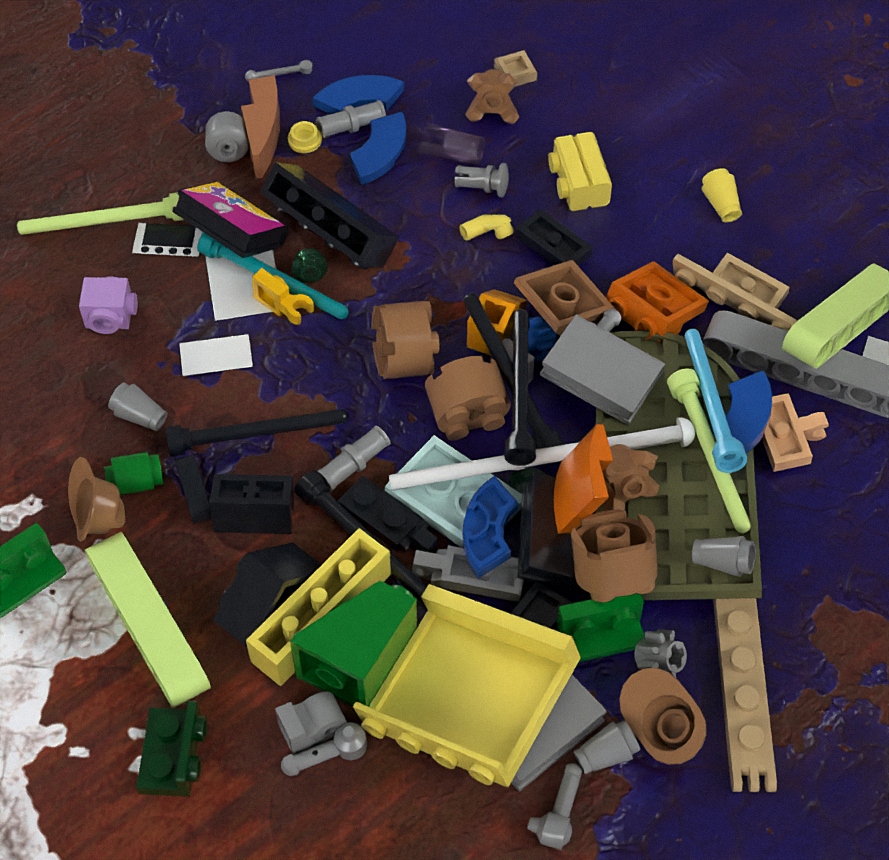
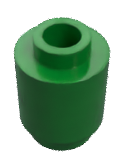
[104,452,163,496]

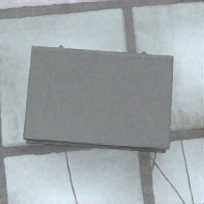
[540,314,665,425]
[511,675,607,792]

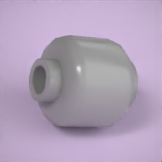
[205,111,249,163]

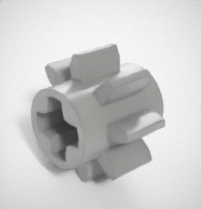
[634,629,687,678]

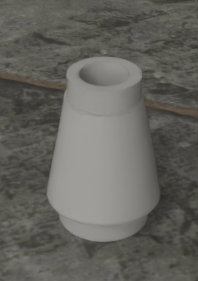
[108,382,168,431]
[692,536,756,577]
[573,720,640,775]

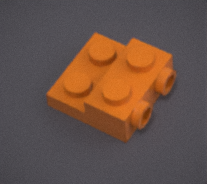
[606,261,709,343]

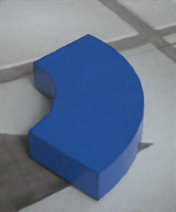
[313,75,404,114]
[350,112,406,185]
[711,370,772,454]
[462,476,518,579]

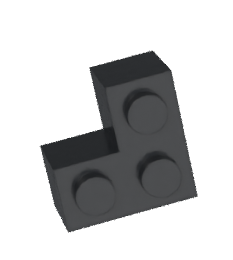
[213,542,322,647]

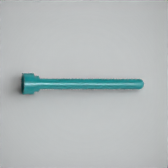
[197,232,349,319]

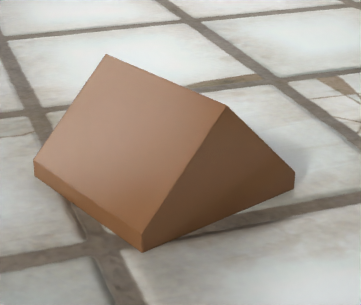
[514,260,615,336]

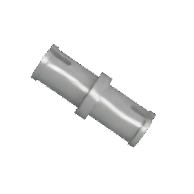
[316,100,386,138]
[317,425,391,491]

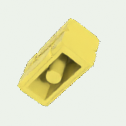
[548,132,612,211]

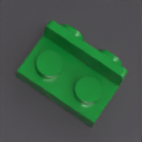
[0,522,67,618]
[556,593,645,663]

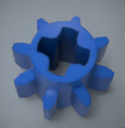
[510,316,556,362]

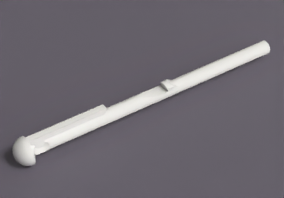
[389,417,695,490]

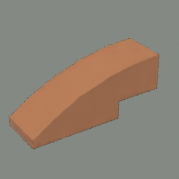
[241,75,280,179]

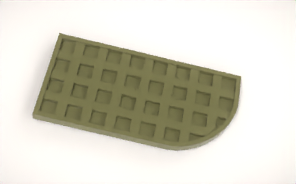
[596,330,762,600]

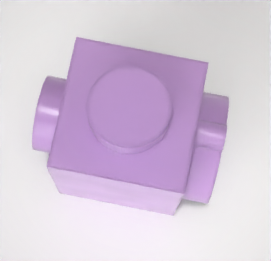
[79,277,138,334]

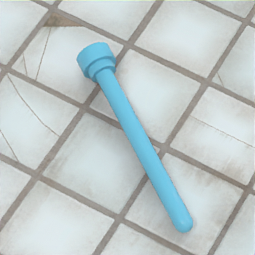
[685,328,747,473]

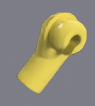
[460,215,514,241]

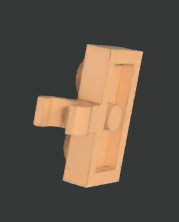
[761,393,829,472]

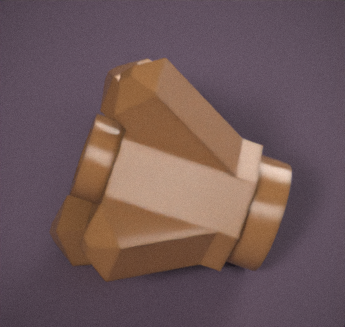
[465,69,520,124]
[602,444,660,511]

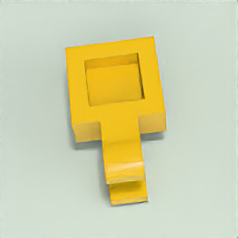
[252,268,314,325]

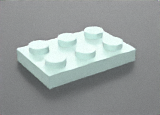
[385,435,522,548]

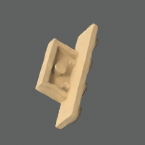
[673,253,798,331]

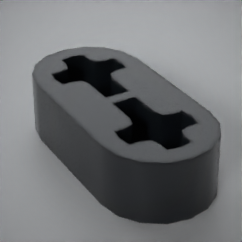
[175,454,212,525]

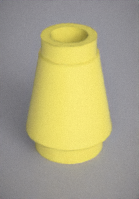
[702,168,742,223]

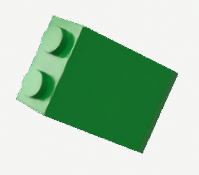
[290,581,417,708]

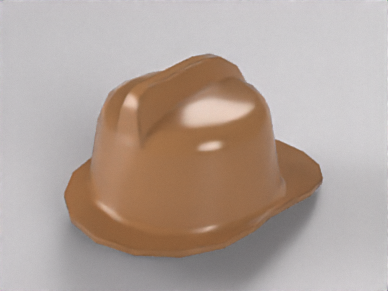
[68,457,125,541]
[619,668,706,765]

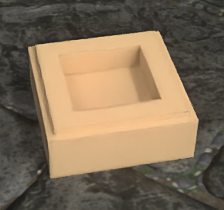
[494,50,537,87]

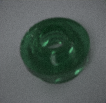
[292,249,328,283]

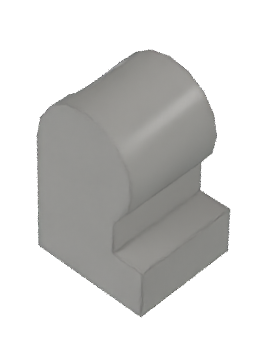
[275,692,347,755]

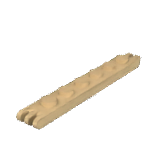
[713,598,777,792]

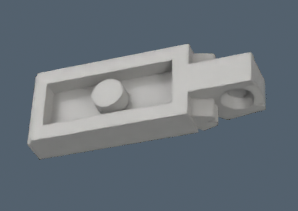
[412,545,523,602]

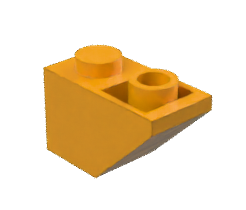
[467,289,528,356]

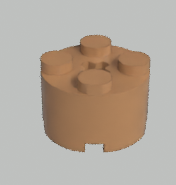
[371,301,440,379]
[425,356,511,441]
[571,510,658,602]

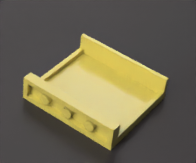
[353,584,581,788]

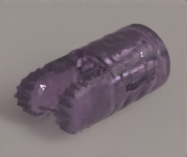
[418,123,485,167]

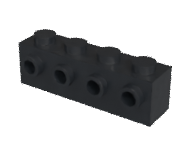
[260,162,400,269]

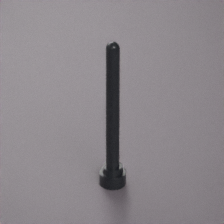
[464,293,565,449]
[504,309,536,466]
[166,409,349,457]
[294,470,427,607]

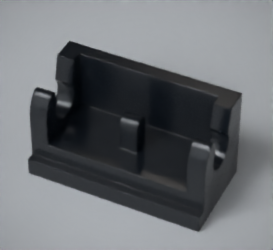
[209,474,294,534]

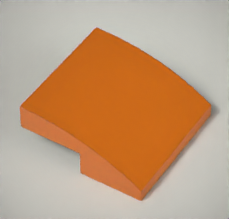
[554,424,613,534]

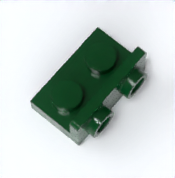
[136,701,207,797]

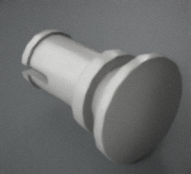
[455,163,509,197]

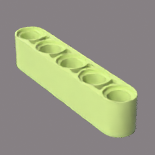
[782,263,889,369]
[84,531,211,708]

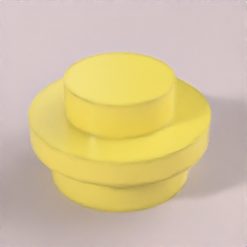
[288,121,322,153]

